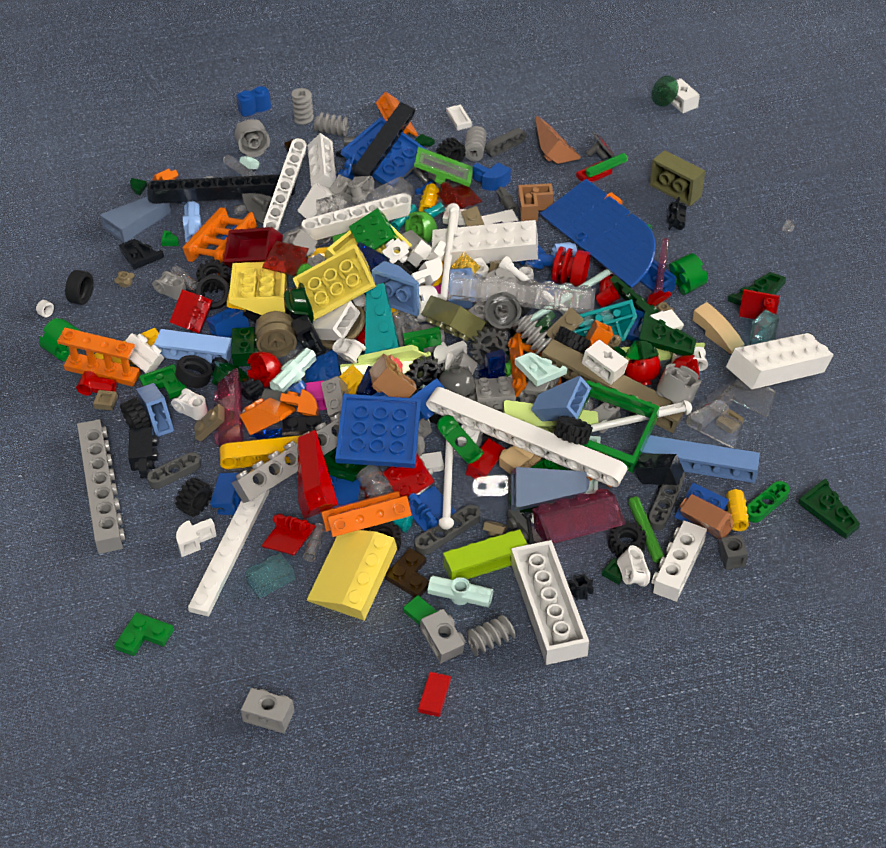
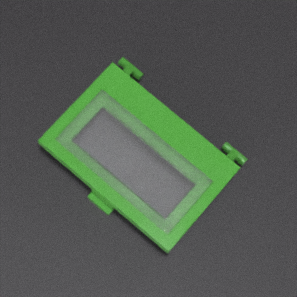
[414,147,473,187]

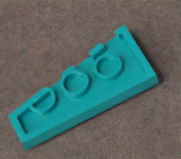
[365,283,400,354]

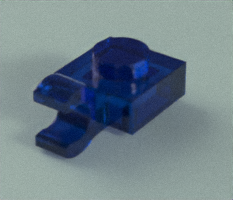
[249,428,282,440]

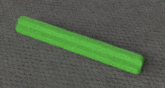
[628,496,664,563]

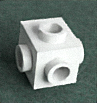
[382,239,410,264]

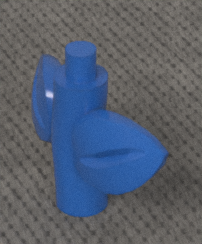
[514,245,556,269]

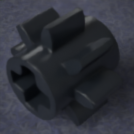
[241,378,265,402]
[568,574,594,600]

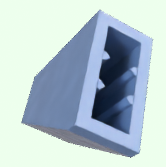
[531,376,591,421]
[136,383,174,437]

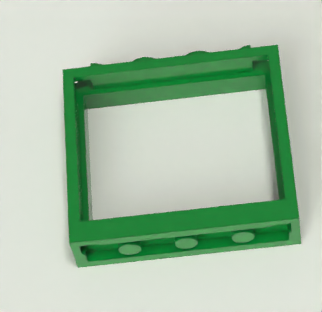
[577,380,660,473]

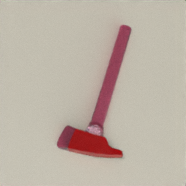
[645,238,671,306]

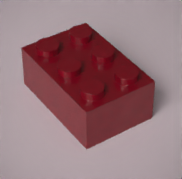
[223,227,283,268]

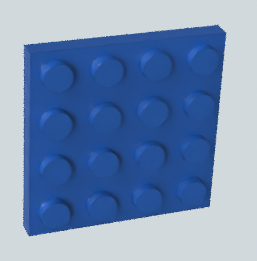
[341,117,427,191]
[335,394,421,468]

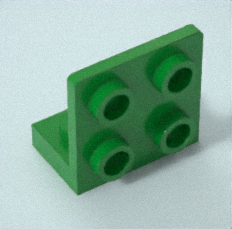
[349,208,398,256]

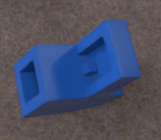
[473,163,511,191]

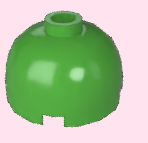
[405,211,437,243]

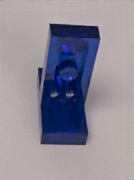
[478,349,505,379]

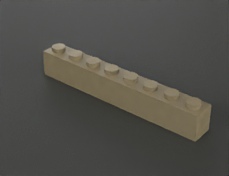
[541,339,684,433]

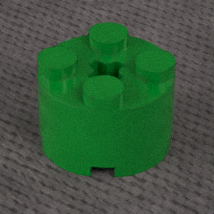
[669,253,708,295]
[39,318,80,362]

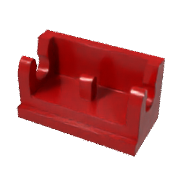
[465,438,506,482]

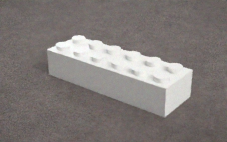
[432,220,538,267]
[726,333,834,389]
[511,540,589,665]

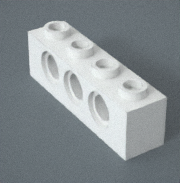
[308,133,336,189]
[652,521,707,602]

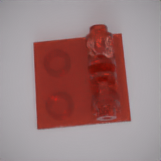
[437,182,482,209]
[262,241,309,276]

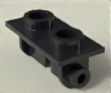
[667,197,687,230]

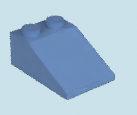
[372,261,419,316]

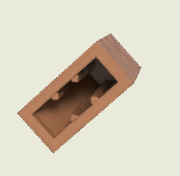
[680,494,734,540]

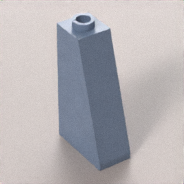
[100,197,171,243]
[511,467,589,512]

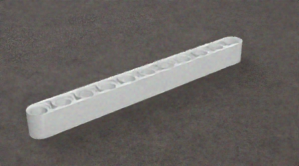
[426,387,628,487]

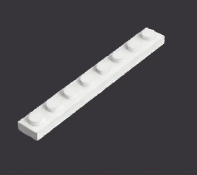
[188,483,270,617]

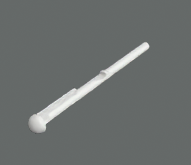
[440,203,460,301]
[553,400,692,434]
[438,440,454,530]

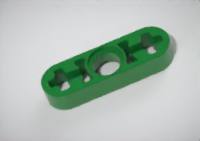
[747,481,790,523]

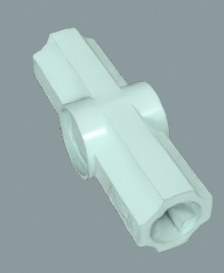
[270,348,317,392]
[428,576,493,607]

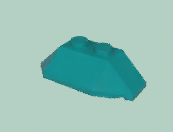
[574,299,637,342]

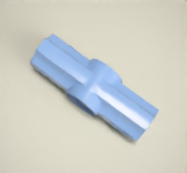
[183,201,202,242]

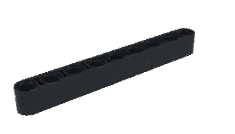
[147,174,296,203]

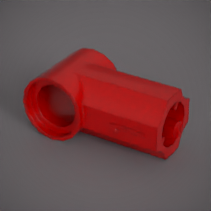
[596,276,620,308]
[76,371,117,396]

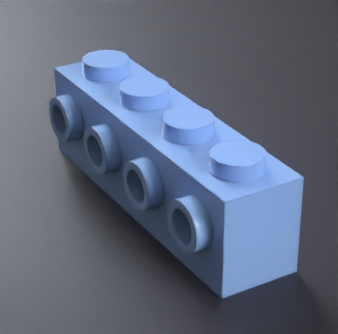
[154,329,232,364]

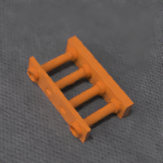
[182,207,257,263]
[57,328,141,387]
[508,332,562,397]
[320,491,412,537]

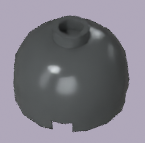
[438,365,476,398]

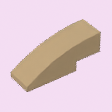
[693,302,744,355]

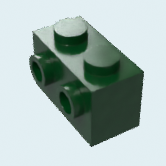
[232,327,259,367]

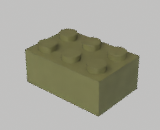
[650,150,705,206]
[421,295,486,342]

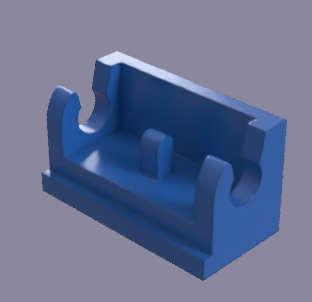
[640,260,676,293]
[206,308,250,338]
[210,473,241,516]

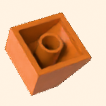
[240,398,296,435]

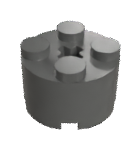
[483,292,522,332]

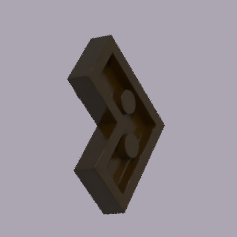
[385,548,430,597]

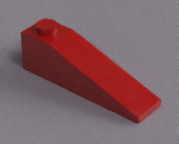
[298,430,338,519]

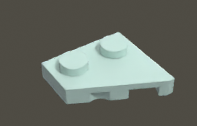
[515,352,567,386]

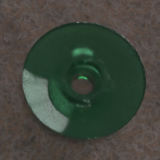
[652,76,679,107]

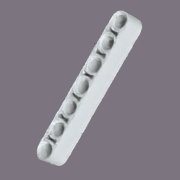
[263,138,306,231]
[302,193,411,240]

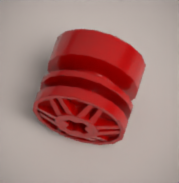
[552,246,591,287]

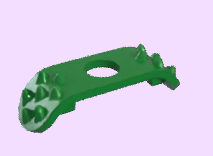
[437,415,484,464]

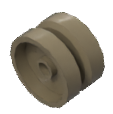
[255,311,297,358]

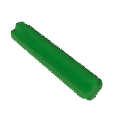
[585,153,628,178]

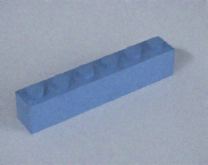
[642,435,760,483]

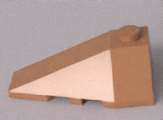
[535,116,581,164]

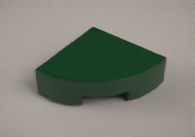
[415,134,435,147]
[130,178,147,195]
[636,341,659,360]
[602,558,622,585]

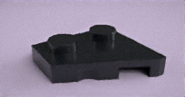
[119,239,164,269]

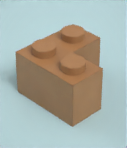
[518,183,553,222]
[369,353,417,398]

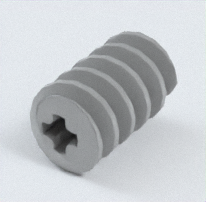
[291,88,314,125]
[314,112,349,136]
[464,126,487,162]
[512,314,552,355]
[467,615,516,656]

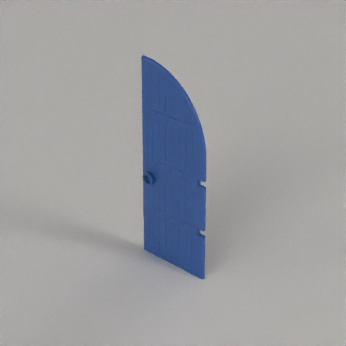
[540,179,656,288]

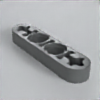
[649,472,685,531]
[415,505,481,555]

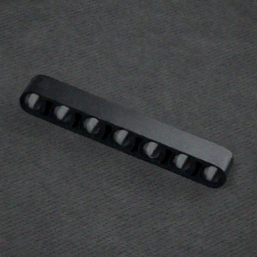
[352,102,416,177]

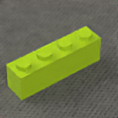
[443,529,528,580]

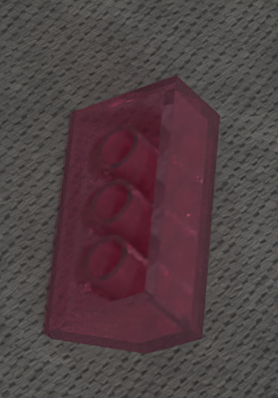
[214,368,243,448]
[532,489,625,543]

